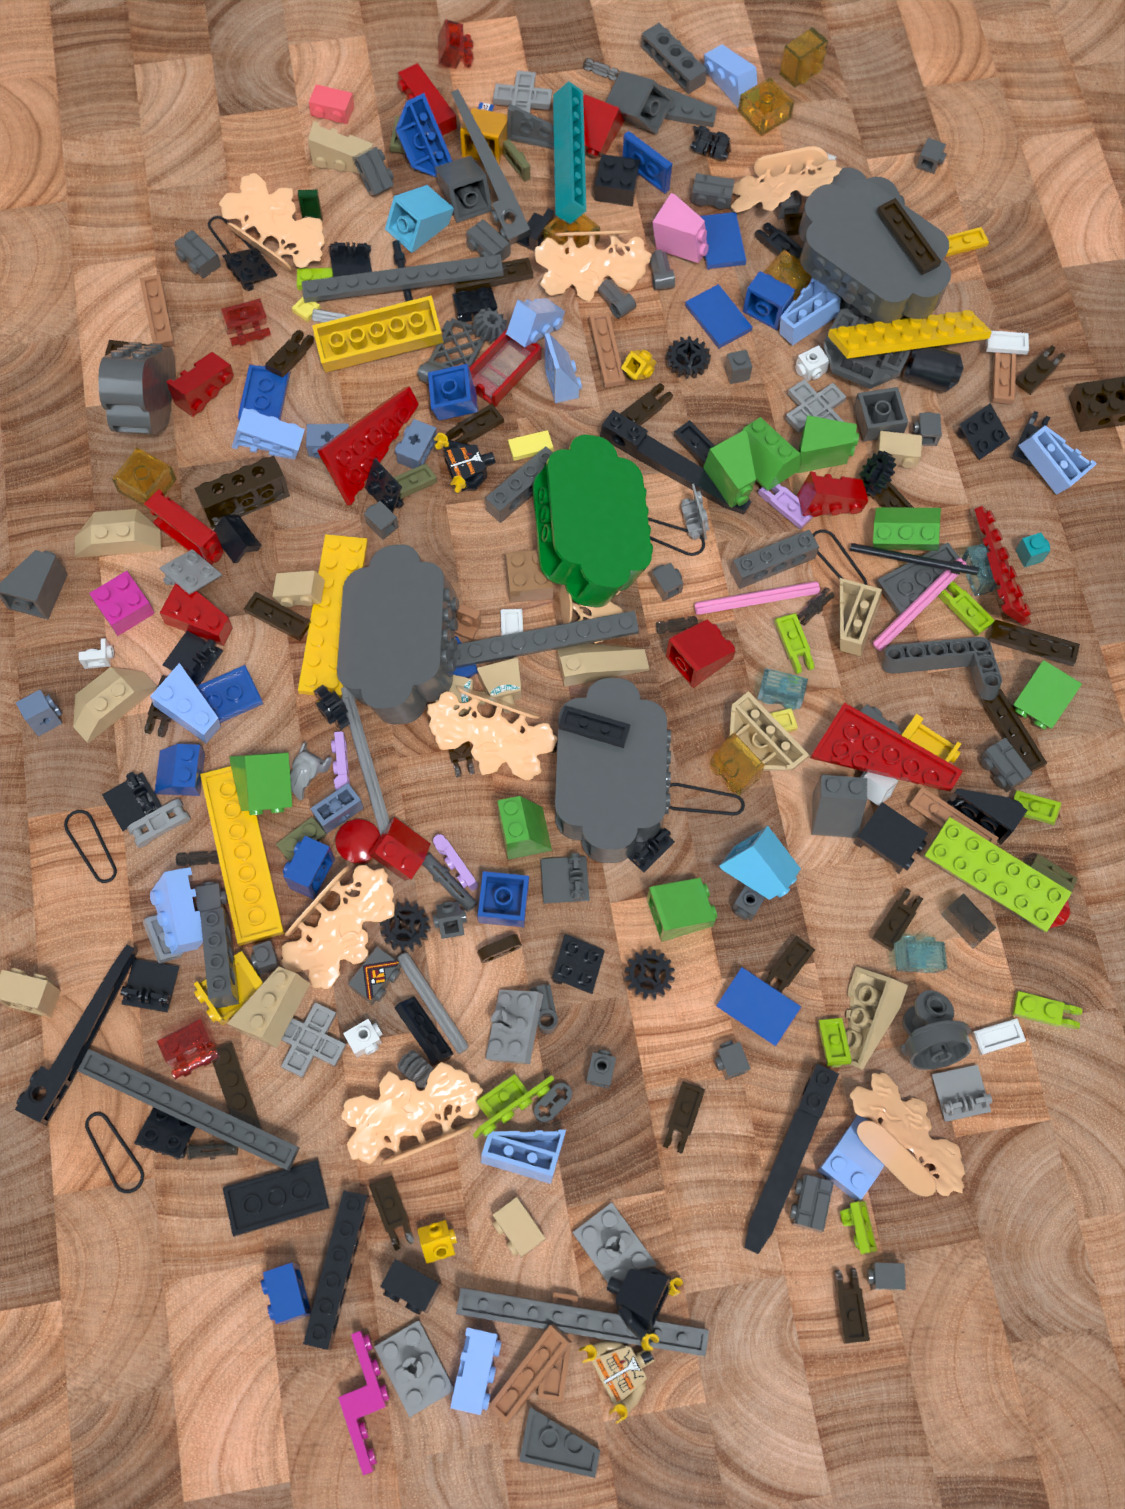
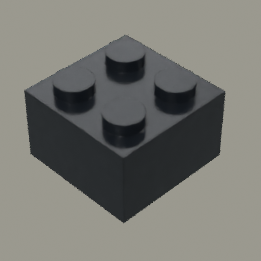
[595,154,640,207]
[380,1259,442,1315]

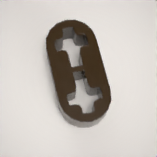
[477,934,522,963]

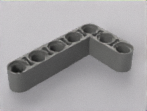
[882,637,1002,700]

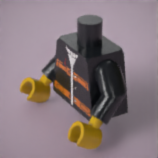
[434,433,496,493]
[607,1266,683,1351]

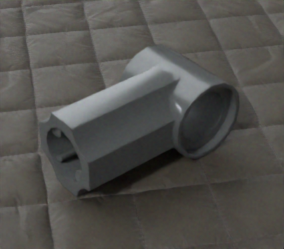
[650,250,675,290]
[598,279,636,319]
[530,985,558,1034]

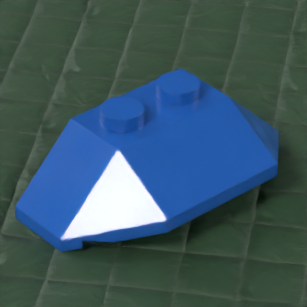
[395,93,452,177]

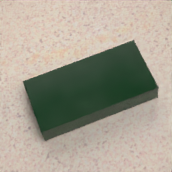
[298,189,323,221]

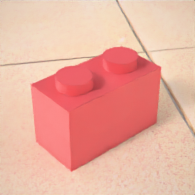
[309,84,354,124]

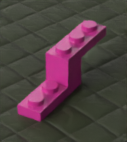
[338,1331,390,1476]

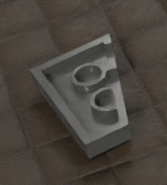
[507,103,554,149]
[519,1407,600,1478]

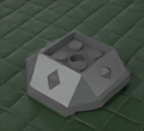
[823,308,912,389]

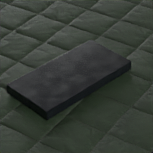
[222,1160,330,1237]

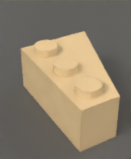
[308,121,373,174]
[840,578,882,656]
[227,966,310,1048]

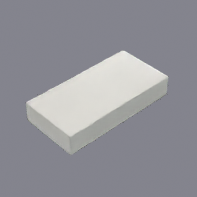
[986,331,1029,355]
[501,609,523,636]
[972,1018,1026,1055]

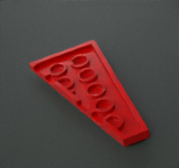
[317,386,419,505]
[974,506,1031,626]
[810,702,963,792]

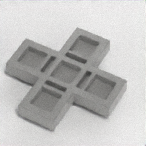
[493,71,552,113]
[785,379,846,433]
[281,1003,347,1078]

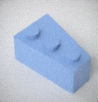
[704,45,759,111]
[780,278,841,345]
[506,298,565,347]
[231,408,305,460]
[1018,426,1097,495]
[150,663,221,744]
[150,867,203,955]
[481,1130,566,1184]

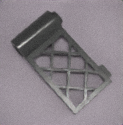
[417,318,486,384]

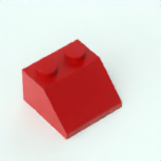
[368,817,431,881]

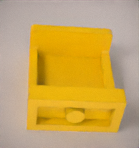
[902,714,961,763]
[193,951,263,1026]

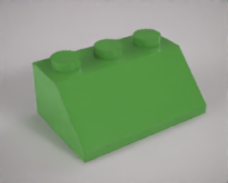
[741,417,800,491]
[873,507,941,551]

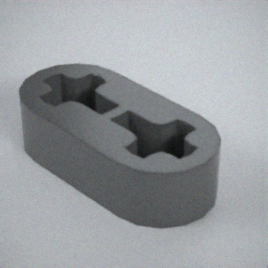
[534,1083,572,1124]

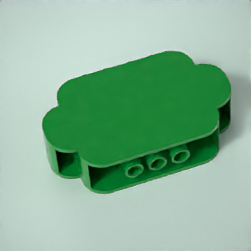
[533,434,653,607]

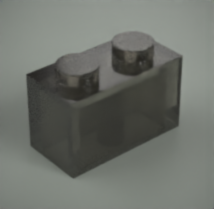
[941,893,996,949]

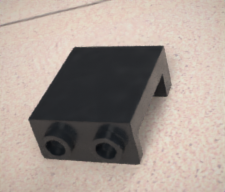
[854,802,928,874]

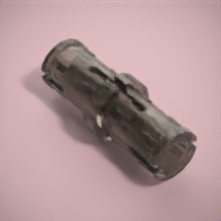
[797,587,834,626]
[187,1140,238,1160]

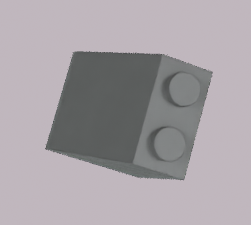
[606,71,674,135]
[435,155,493,223]
[0,550,67,620]
[812,775,867,838]

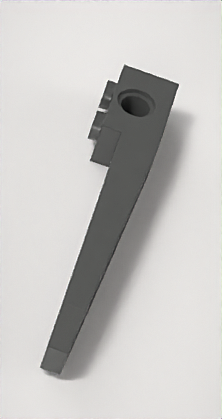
[451,89,531,245]

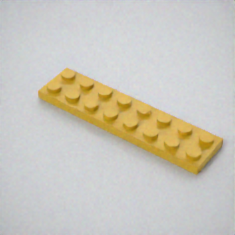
[828,310,992,359]
[298,534,368,698]
[200,766,285,946]

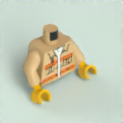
[579,1340,655,1424]

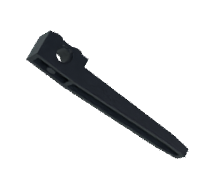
[600,410,752,515]
[15,944,138,1126]
[744,1063,839,1254]

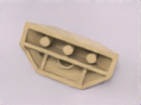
[75,509,162,558]
[73,667,157,743]
[729,691,809,771]

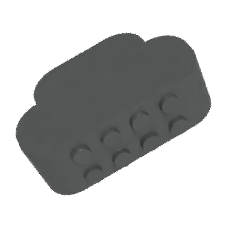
[98,342,176,434]

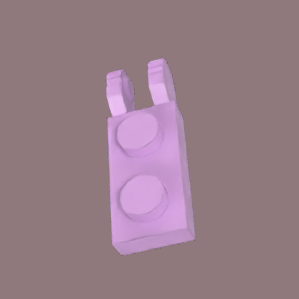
[758,484,813,530]
[331,731,350,791]
[433,834,479,891]

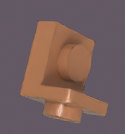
[455,604,481,640]

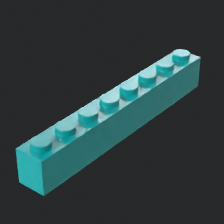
[553,81,587,224]

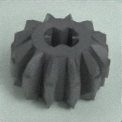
[472,307,507,344]
[397,1050,434,1090]

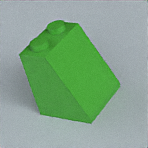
[797,415,859,473]
[703,430,756,508]
[1013,660,1082,730]
[229,753,292,815]
[497,796,552,860]
[647,878,718,942]

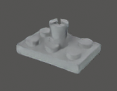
[486,990,543,1064]
[572,1203,656,1283]
[374,1320,454,1417]

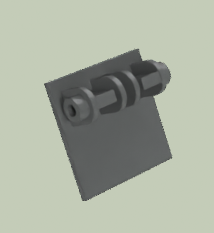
[541,853,590,904]

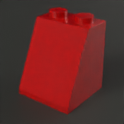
[583,94,624,158]
[666,619,735,688]

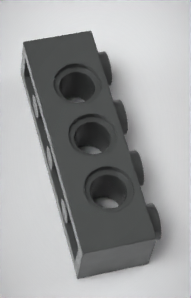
[641,23,707,94]
[485,446,553,523]
[730,529,819,589]
[200,907,239,1009]

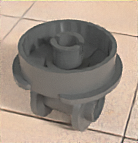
[900,990,972,1070]

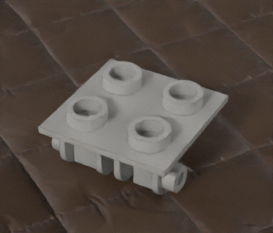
[681,484,709,540]
[159,549,222,595]
[932,1065,992,1122]

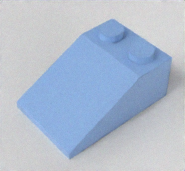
[545,333,582,403]
[817,1114,885,1202]

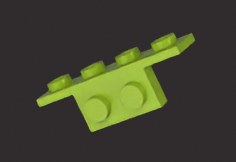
[473,1074,554,1139]

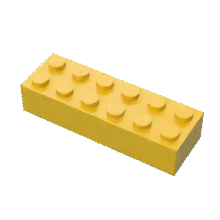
[312,295,444,373]

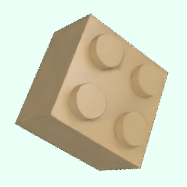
[0,968,61,1018]

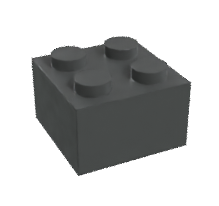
[853,387,908,442]

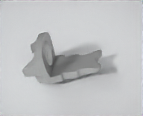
[290,742,332,800]

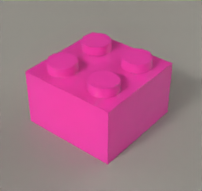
[89,571,155,636]

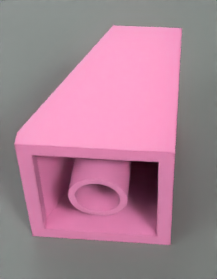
[653,193,709,263]

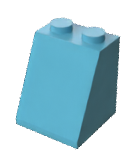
[385,185,454,253]
[719,826,801,900]

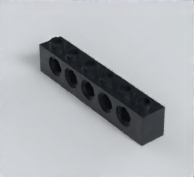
[303,1190,370,1350]

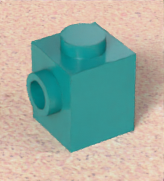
[1015,532,1051,568]

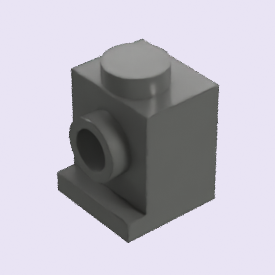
[251,940,280,976]

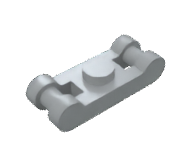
[127,799,191,848]

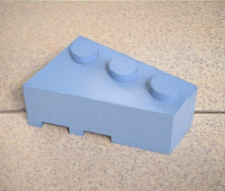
[451,1328,502,1415]

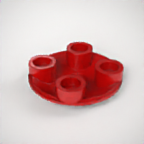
[335,819,380,864]

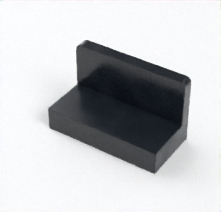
[516,208,555,252]
[213,515,262,563]

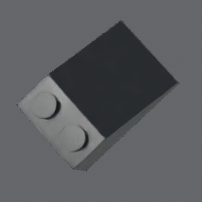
[947,789,1028,845]

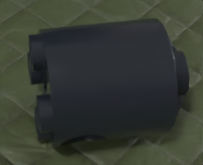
[904,346,964,393]

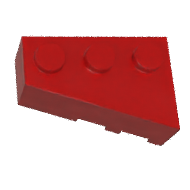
[166,352,234,417]
[797,471,869,517]
[160,583,233,646]

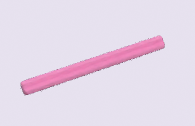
[873,558,967,651]
[694,581,820,615]

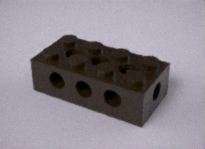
[1068,376,1125,432]
[194,455,290,529]

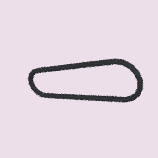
[208,216,253,254]
[648,517,705,556]
[812,530,867,585]
[669,783,745,816]
[64,810,117,883]
[85,1112,144,1194]

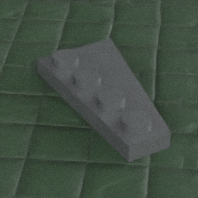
[660,85,717,128]
[876,542,959,616]

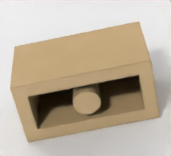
[876,431,922,468]
[272,570,325,608]
[492,1197,546,1258]

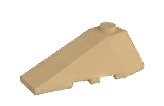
[556,643,649,687]
[846,967,908,1070]

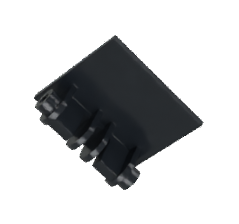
[690,126,731,161]
[329,242,372,277]
[222,248,277,291]
[452,287,498,322]
[957,403,1010,460]
[365,458,404,513]
[162,631,223,685]
[102,772,162,831]
[628,828,675,873]
[552,934,605,994]
[121,959,180,1013]
[134,1107,196,1160]

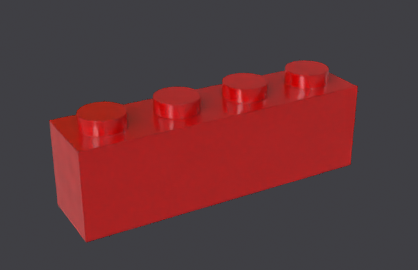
[397,63,457,136]

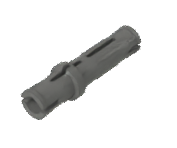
[422,854,478,913]

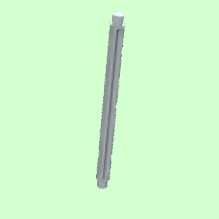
[341,687,390,836]

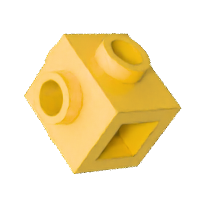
[621,349,657,381]
[417,1220,457,1264]

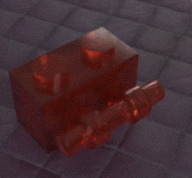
[438,19,474,69]
[221,299,271,346]
[156,1019,220,1080]

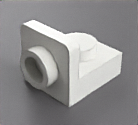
[79,638,114,669]

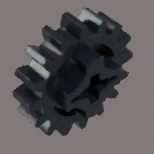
[666,336,711,379]
[859,450,896,496]
[313,685,350,730]
[380,901,431,953]
[624,949,675,1001]

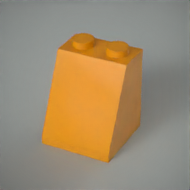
[460,108,507,164]

